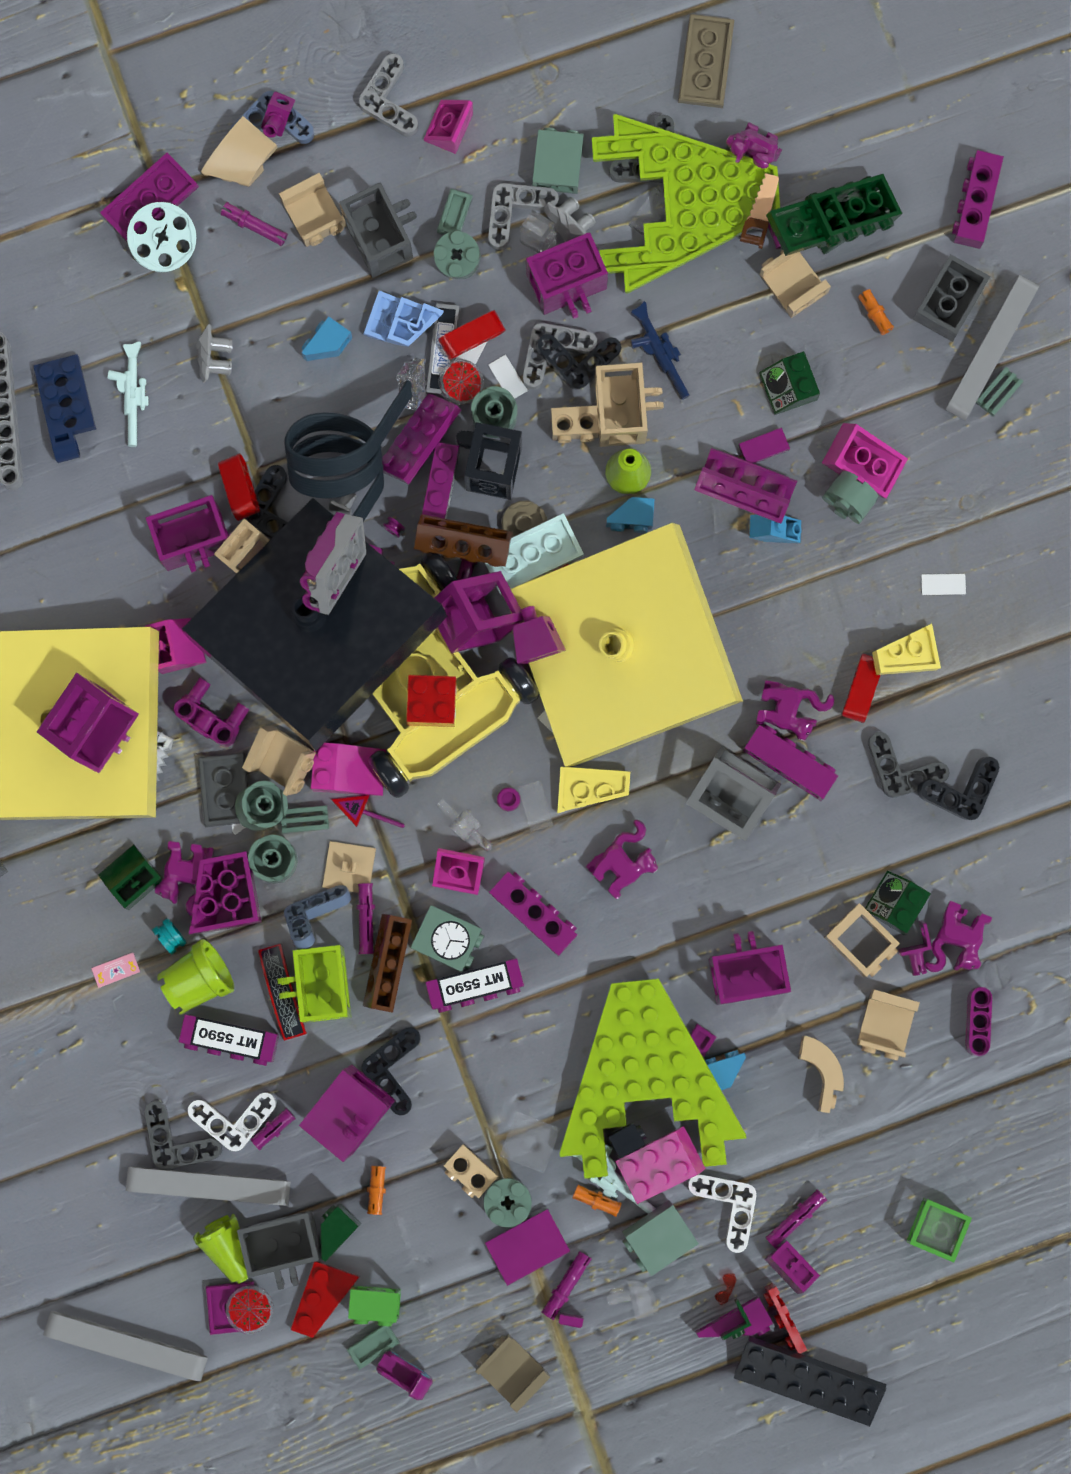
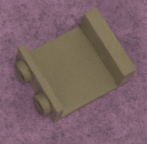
[475,1334,550,1413]

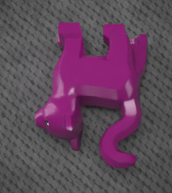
[726,122,782,169]
[756,680,835,741]
[586,820,658,900]
[155,841,214,916]
[925,901,992,972]

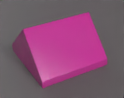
[423,100,473,154]
[432,848,485,895]

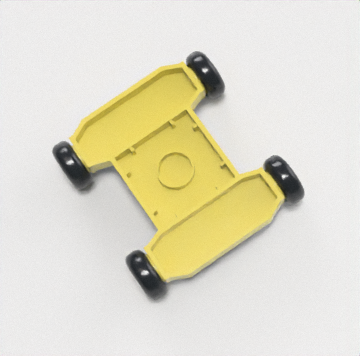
[369,552,539,798]

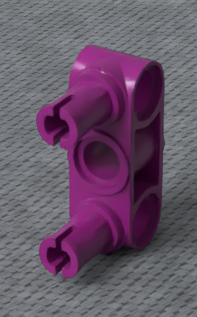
[174,677,249,747]

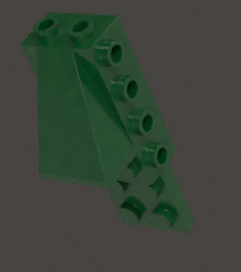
[766,174,903,256]

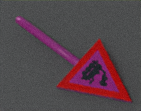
[331,795,405,828]

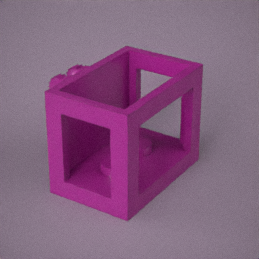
[526,232,608,319]
[145,495,229,573]
[434,571,524,653]
[37,672,139,773]
[709,931,791,1005]
[299,1065,396,1162]

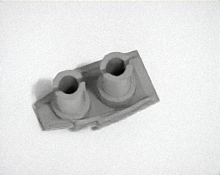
[544,197,596,242]
[195,324,232,383]

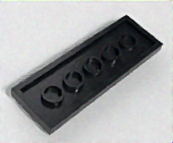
[734,1336,887,1427]

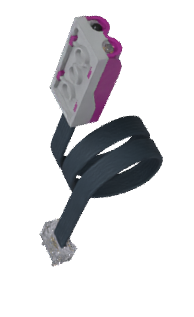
[284,357,427,615]

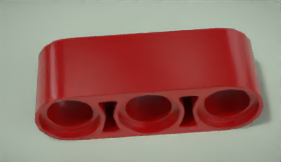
[438,310,506,360]
[218,453,260,521]
[842,653,880,723]

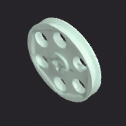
[127,202,196,272]

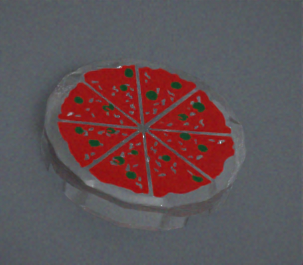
[438,359,484,406]
[226,1285,274,1334]

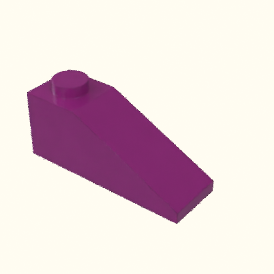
[695,1296,773,1338]

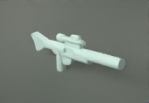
[107,341,148,447]
[574,1144,656,1214]

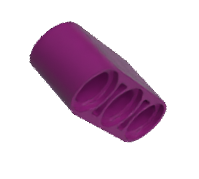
[965,987,992,1056]

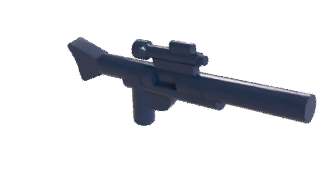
[630,301,690,400]

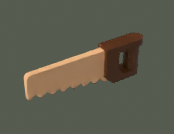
[740,173,779,249]

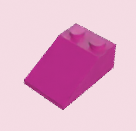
[822,423,908,499]
[311,743,386,796]

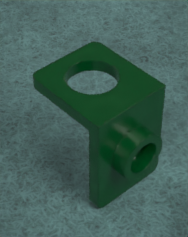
[720,1298,751,1340]

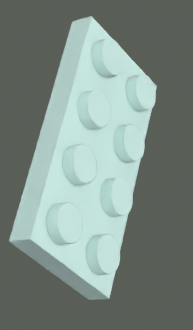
[485,513,584,596]

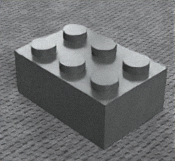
[913,254,991,342]

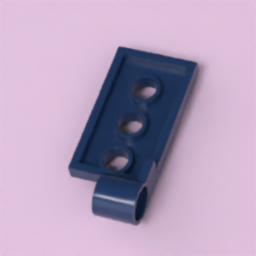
[33,354,96,463]

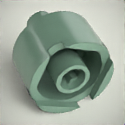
[434,231,481,280]
[471,386,518,438]
[822,471,878,524]
[235,781,288,831]
[248,835,298,884]
[484,1178,532,1227]

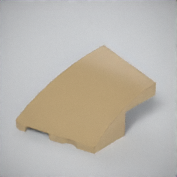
[201,116,278,187]

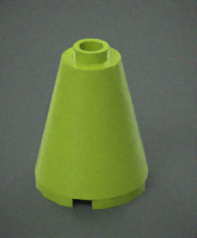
[605,449,651,494]
[193,1214,248,1284]

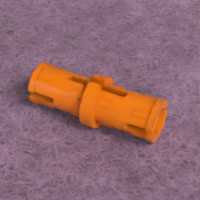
[858,289,894,335]
[367,1166,386,1215]
[572,1184,622,1217]

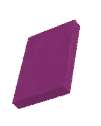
[485,1209,570,1286]

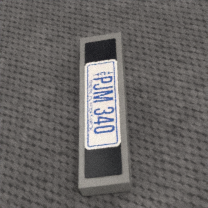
[426,303,460,396]

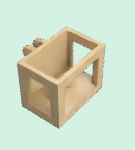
[595,363,664,447]

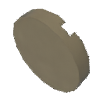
[502,501,547,538]

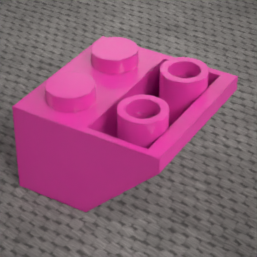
[145,618,207,674]

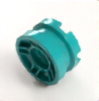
[152,918,187,955]

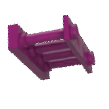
[694,448,797,524]

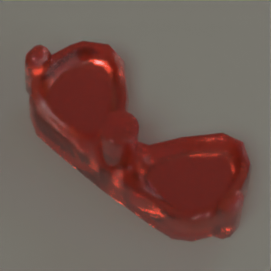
[714,1273,736,1305]

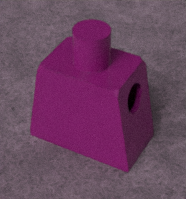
[513,606,566,664]

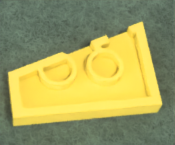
[872,624,941,675]
[557,766,630,813]

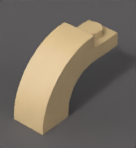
[798,1036,844,1113]

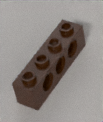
[414,514,512,567]
[363,914,412,1013]

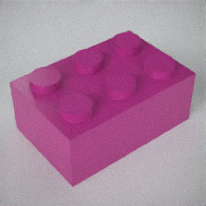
[615,1126,706,1204]

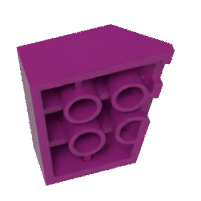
[189,851,262,934]

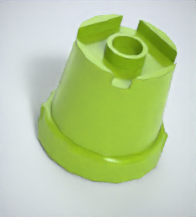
[157,939,235,1014]

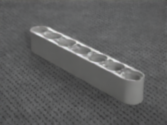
[945,275,1040,421]
[0,332,23,490]
[125,1167,291,1206]
[43,1311,208,1381]

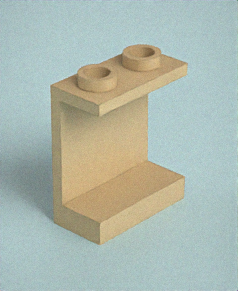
[279,173,346,247]
[760,250,831,318]
[242,725,316,796]
[857,990,920,1061]

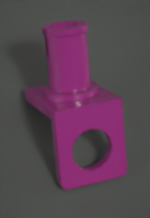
[261,92,295,138]
[897,920,932,976]

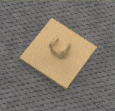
[322,841,376,893]

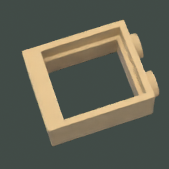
[214,519,270,573]
[824,903,900,977]

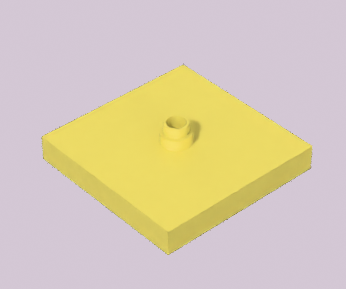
[510,523,743,767]
[0,627,159,820]

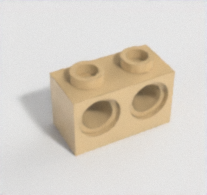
[551,406,599,443]
[444,1144,498,1198]

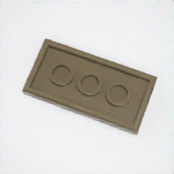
[678,14,734,108]

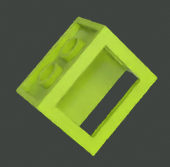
[277,945,352,1023]

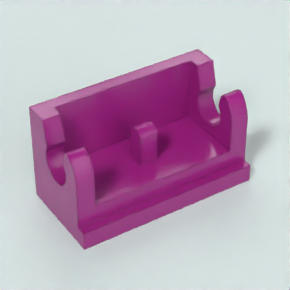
[764,1241,820,1294]

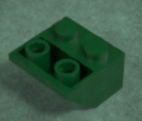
[98,844,164,910]

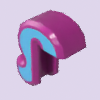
[376,1350,433,1400]

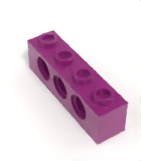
[952,150,1004,249]
[489,872,577,957]

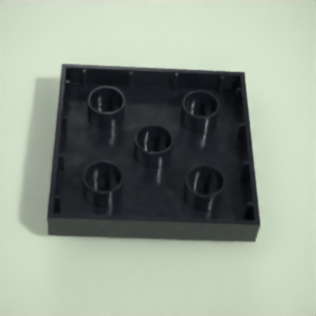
[182,498,448,751]

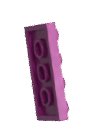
[100,152,199,242]
[382,393,461,485]

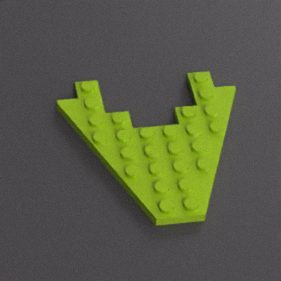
[592,114,780,294]
[559,978,746,1179]

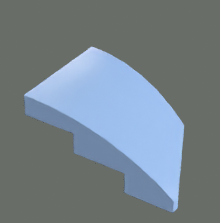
[363,291,444,347]

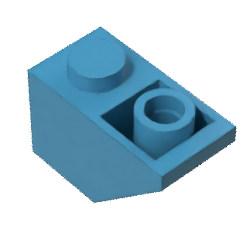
[302,317,352,361]
[606,497,655,533]
[749,514,802,543]
[705,1050,746,1090]

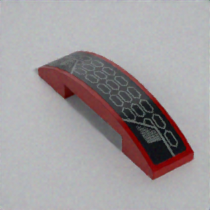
[258,944,307,1041]

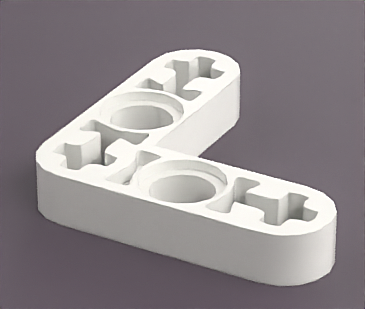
[188,1093,277,1151]
[688,1174,756,1253]

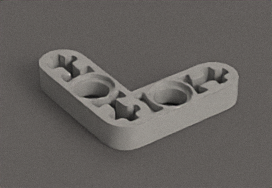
[359,54,418,137]
[488,183,559,250]
[523,323,597,390]

